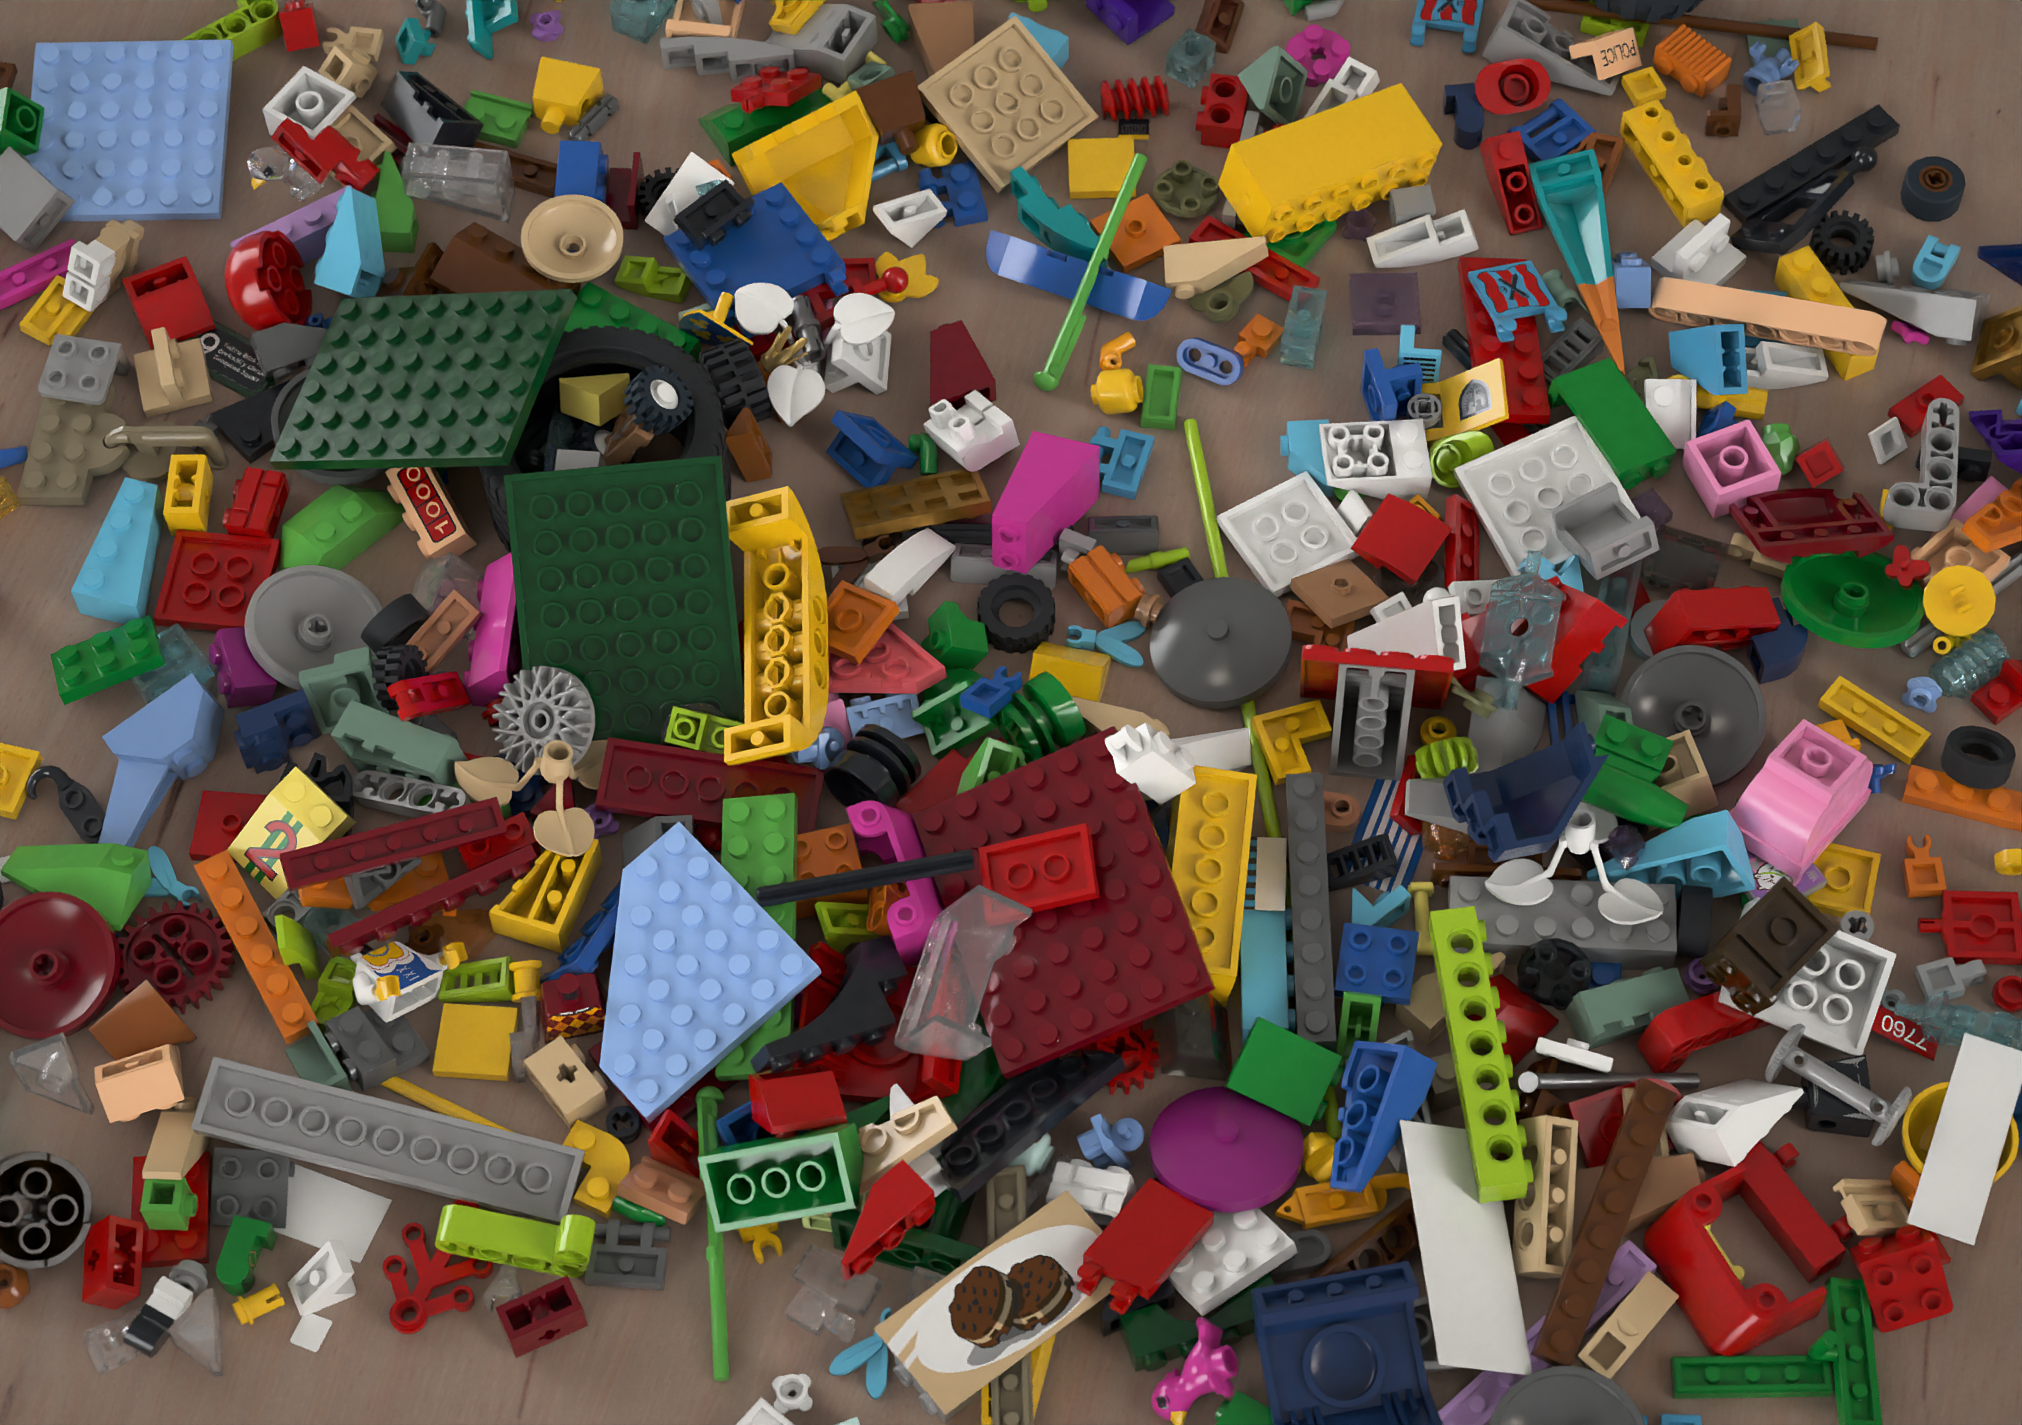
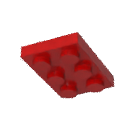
[978,823,1100,922]
[131,1151,212,1268]

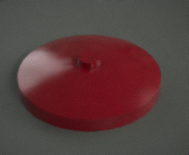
[0,892,120,1041]

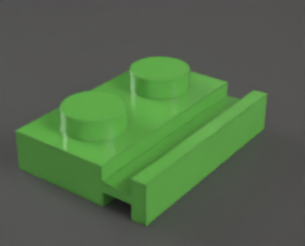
[463,90,535,149]

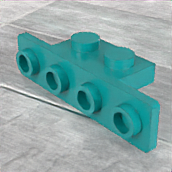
[465,0,519,60]

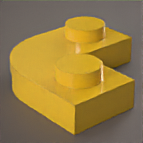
[562,1119,631,1219]

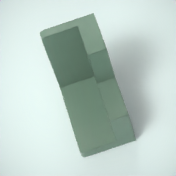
[285,1020,353,1092]

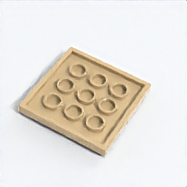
[918,15,1099,193]

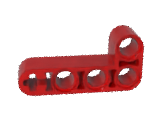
[1636,991,1771,1073]

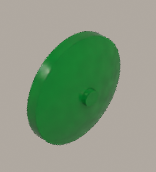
[1780,551,1925,649]

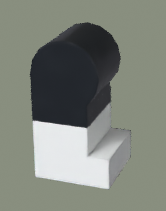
[123,1276,193,1358]

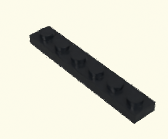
[1723,104,1900,224]

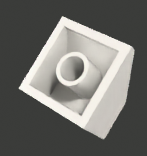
[262,66,356,140]

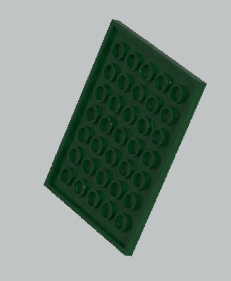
[269,289,577,470]
[504,455,745,749]

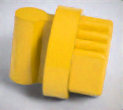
[1302,1132,1337,1184]

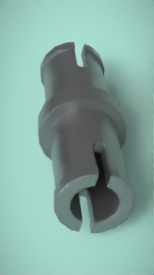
[792,295,826,363]

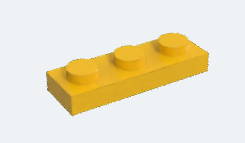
[1818,675,1931,765]

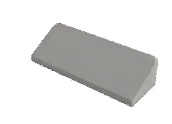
[950,543,1059,590]

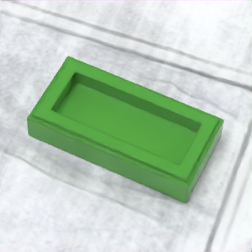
[1141,364,1182,430]

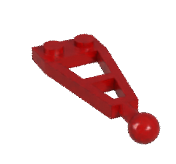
[731,266,909,362]

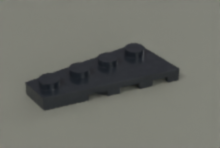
[210,379,292,464]

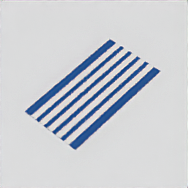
[1338,779,1433,893]

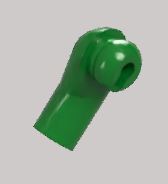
[909,432,938,476]
[612,1196,667,1226]

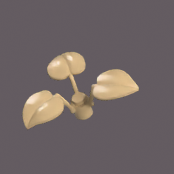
[454,740,607,857]

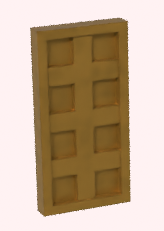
[840,468,992,540]

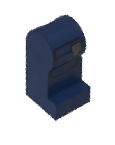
[1442,83,1484,149]

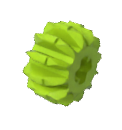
[1415,736,1479,779]

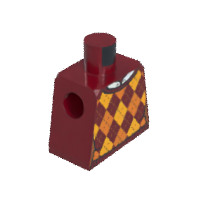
[539,973,608,1044]

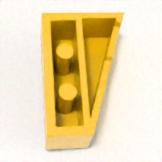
[489,838,602,953]

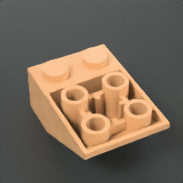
[94,1044,185,1123]

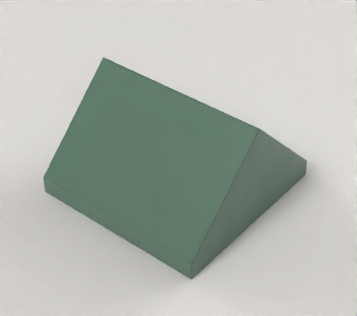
[1237,46,1308,124]

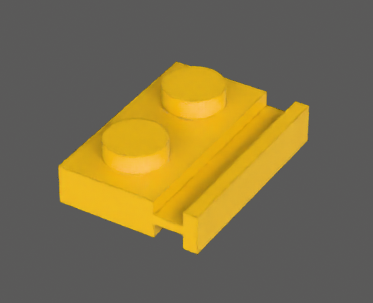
[19,275,98,346]

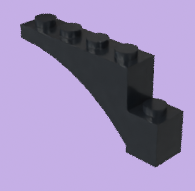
[750,935,908,1074]

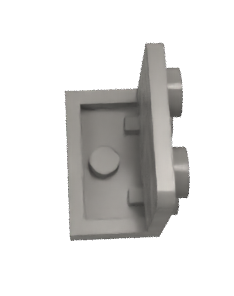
[38,334,130,405]

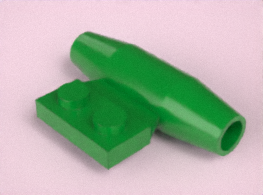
[1581,714,1689,830]

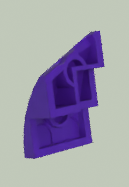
[1969,409,2022,473]

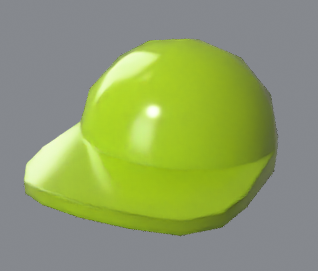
[1428,431,1495,488]

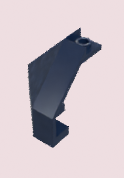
[1443,722,1609,863]

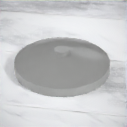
[244,565,383,691]

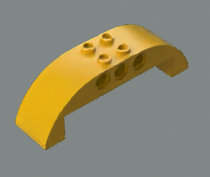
[724,486,829,765]

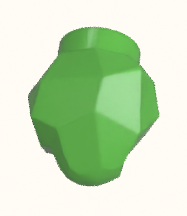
[1761,423,1801,475]

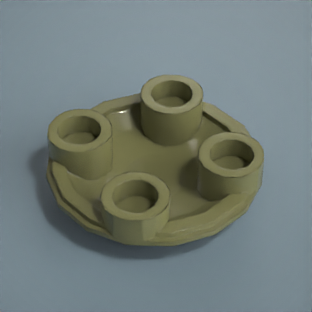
[1153,160,1219,217]

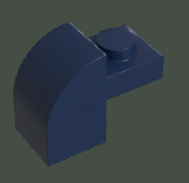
[1747,597,1808,684]

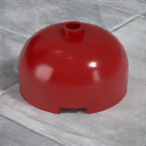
[224,230,312,331]

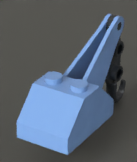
[27,673,225,847]

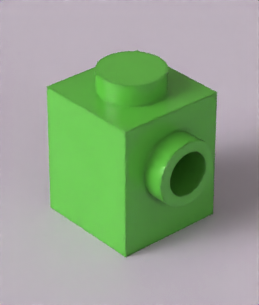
[140,1176,197,1230]

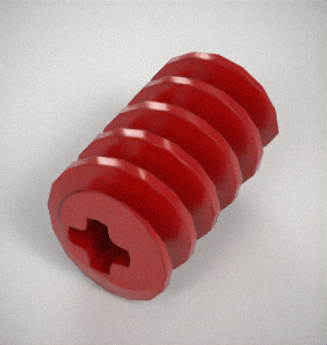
[1100,75,1170,122]

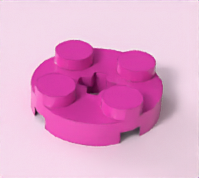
[1286,24,1350,87]

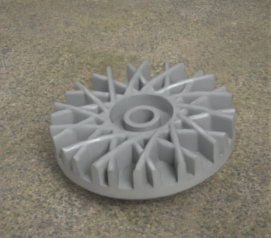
[492,666,595,775]

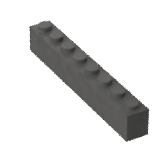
[1286,772,1337,1054]

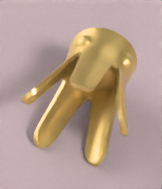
[761,325,808,373]

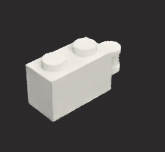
[1105,722,1196,805]

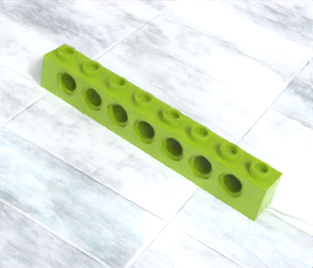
[1429,906,1533,1204]

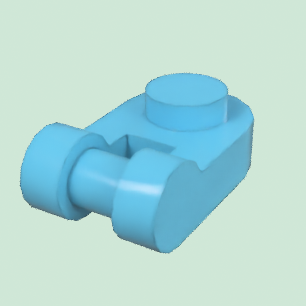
[1911,234,1961,290]

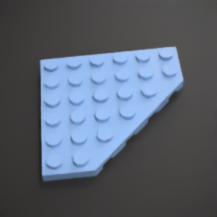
[599,822,822,1123]

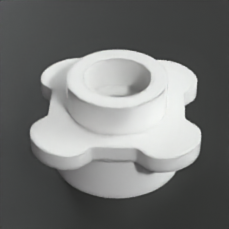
[772,1374,813,1414]

